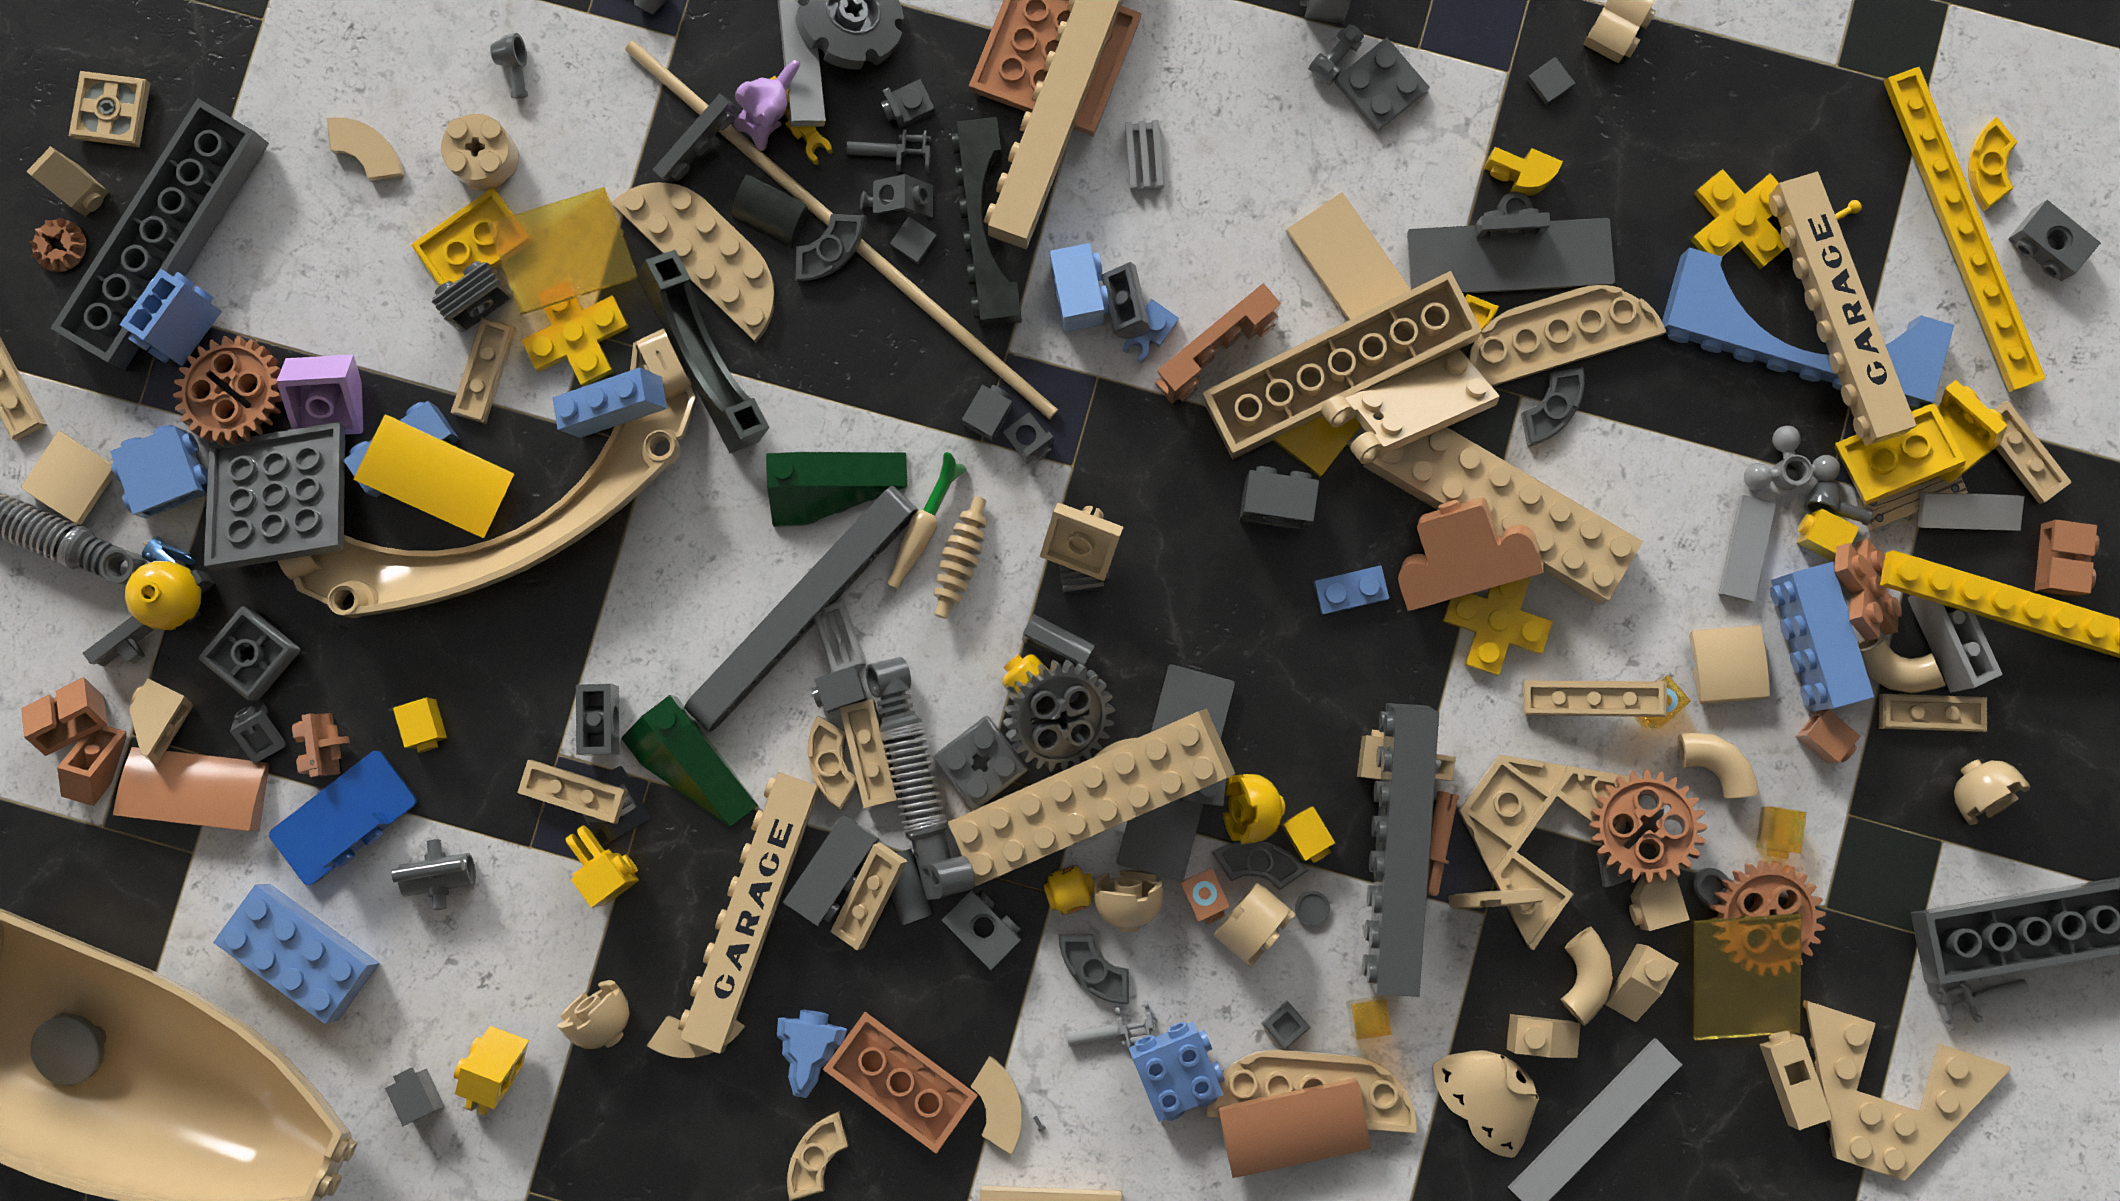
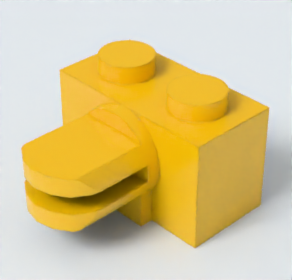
[566,825,639,908]
[454,1026,529,1116]

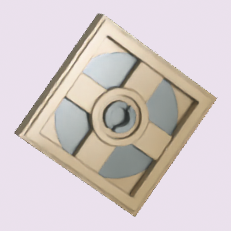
[69,71,151,147]

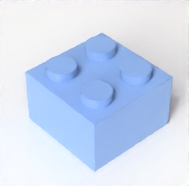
[1050,243,1109,332]

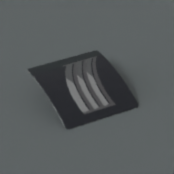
[572,766,651,847]

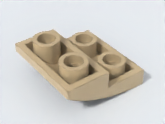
[21,431,114,525]
[1689,625,1770,704]

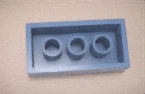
[1770,562,1874,712]
[213,883,380,1024]

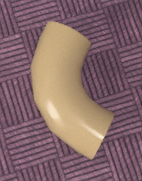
[1858,635,1946,693]
[1677,733,1759,798]
[1561,927,1613,1026]

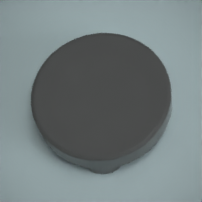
[31,1012,107,1085]

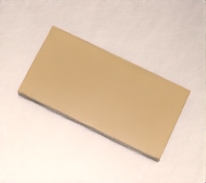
[1286,192,1411,321]

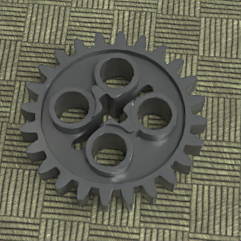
[1003,660,1115,772]

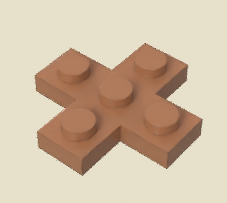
[1834,539,1902,641]

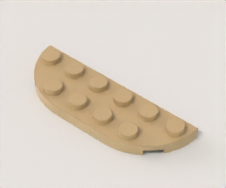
[611,182,775,343]
[1468,285,1666,387]
[1205,1050,1417,1133]

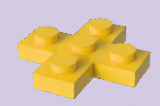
[1690,169,1787,269]
[521,280,629,387]
[1442,577,1553,676]

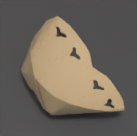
[1433,1050,1539,1158]

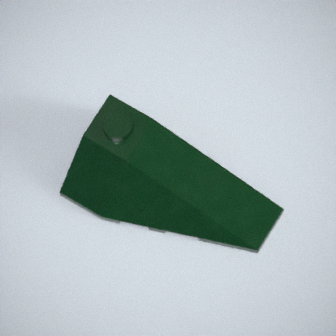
[766,452,908,527]
[621,695,759,827]

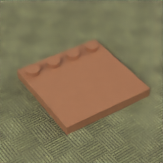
[969,0,1142,137]

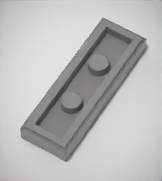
[1917,492,2024,531]
[1718,495,1777,603]

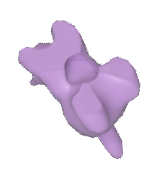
[734,60,800,151]

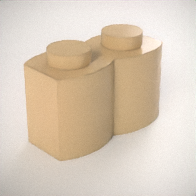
[1583,0,1656,63]

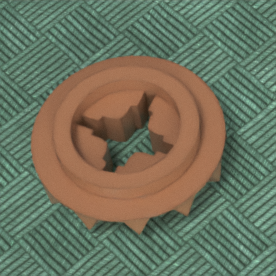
[29,218,86,272]

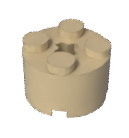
[441,114,519,191]
[1214,882,1296,967]

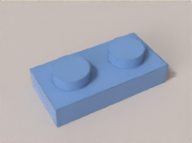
[1313,565,1389,615]

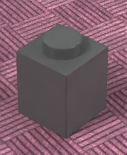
[962,385,1013,442]
[812,666,867,713]
[385,1067,444,1127]

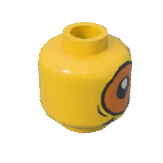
[1043,865,1094,916]

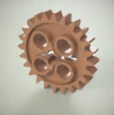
[173,336,282,445]
[1589,769,1707,885]
[1709,860,1826,975]

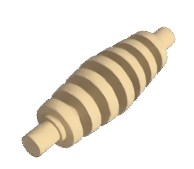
[933,496,987,619]

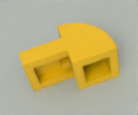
[1484,147,1563,196]

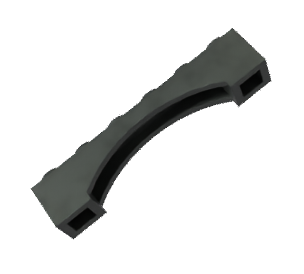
[952,117,1022,327]
[637,250,770,454]

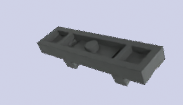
[82,570,215,666]

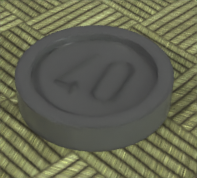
[1295,891,1330,926]

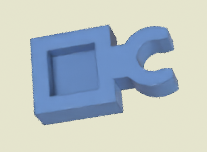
[1123,299,1179,363]

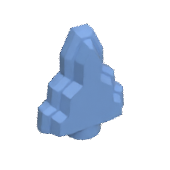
[777,1010,847,1098]

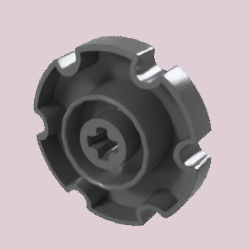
[795,0,904,70]

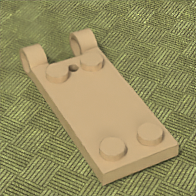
[1321,349,1500,464]

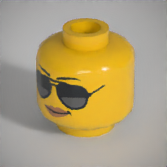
[1002,654,1048,702]

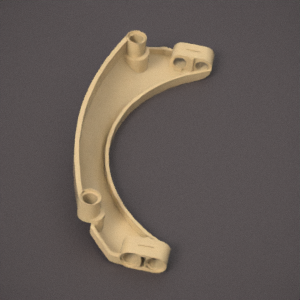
[278,328,698,618]

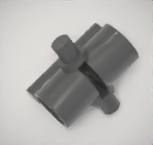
[391,839,476,910]

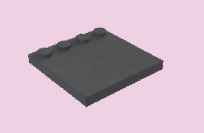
[204,422,345,571]

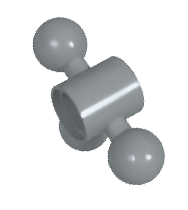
[1744,426,1840,491]

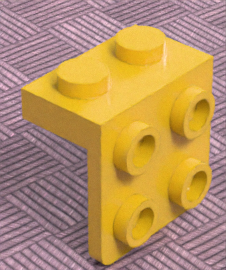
[1937,380,2008,483]

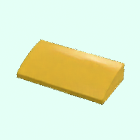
[353,414,514,538]

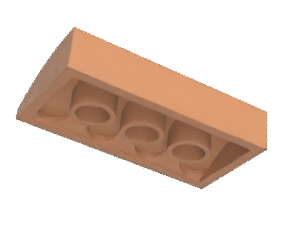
[113,747,270,831]
[823,1012,978,1153]
[1217,1078,1371,1178]

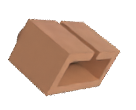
[2035,520,2099,597]
[21,677,108,756]

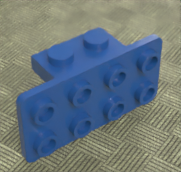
[269,751,417,885]

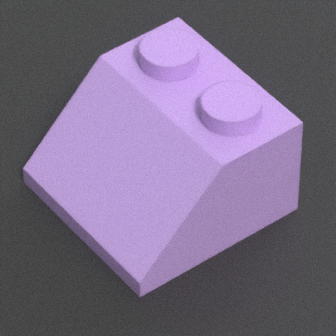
[276,354,363,434]

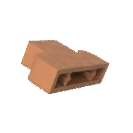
[1398,498,1544,611]

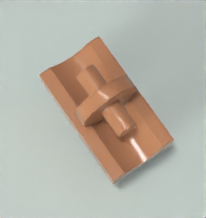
[292,713,350,777]

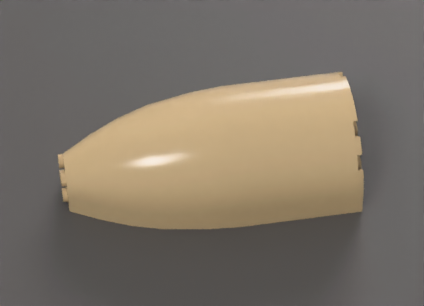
[0,908,357,1201]

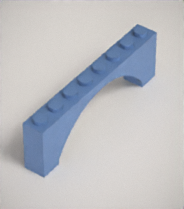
[1662,247,1954,411]

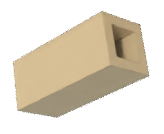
[1760,1031,1832,1130]

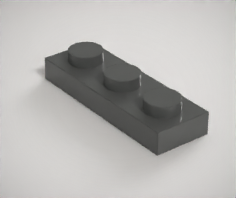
[652,93,738,183]

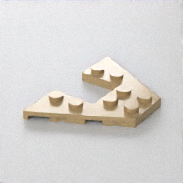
[1458,755,1644,950]
[1803,1000,2011,1181]

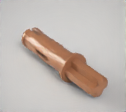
[1427,791,1459,896]

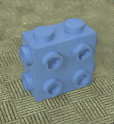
[120,269,222,366]
[110,425,208,519]
[1129,1021,1225,1122]

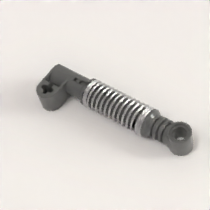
[0,491,148,585]
[866,657,974,900]

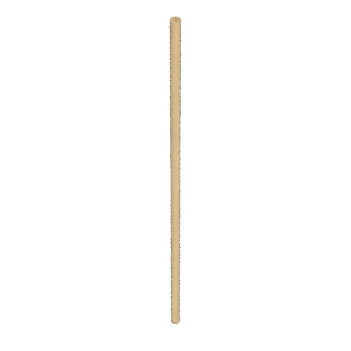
[625,40,1058,420]

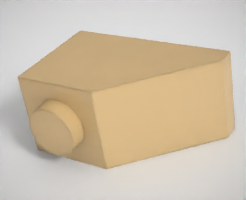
[27,146,109,216]
[129,679,194,765]
[1629,852,1690,931]
[1605,943,1679,1022]
[1507,1014,1581,1058]

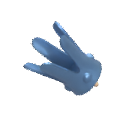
[142,536,195,565]

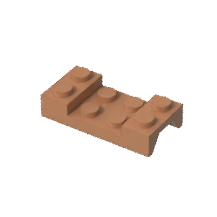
[1155,283,1281,404]

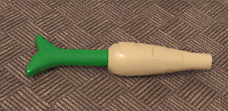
[887,452,967,589]

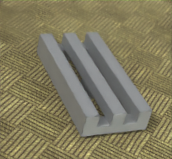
[1125,120,1164,191]
[813,600,866,672]

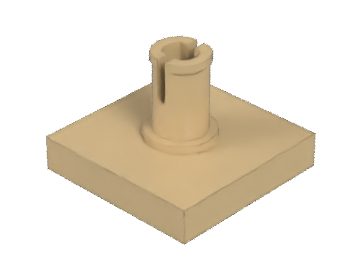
[1039,502,1123,581]

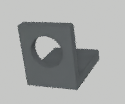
[873,174,933,218]
[1003,412,1054,464]

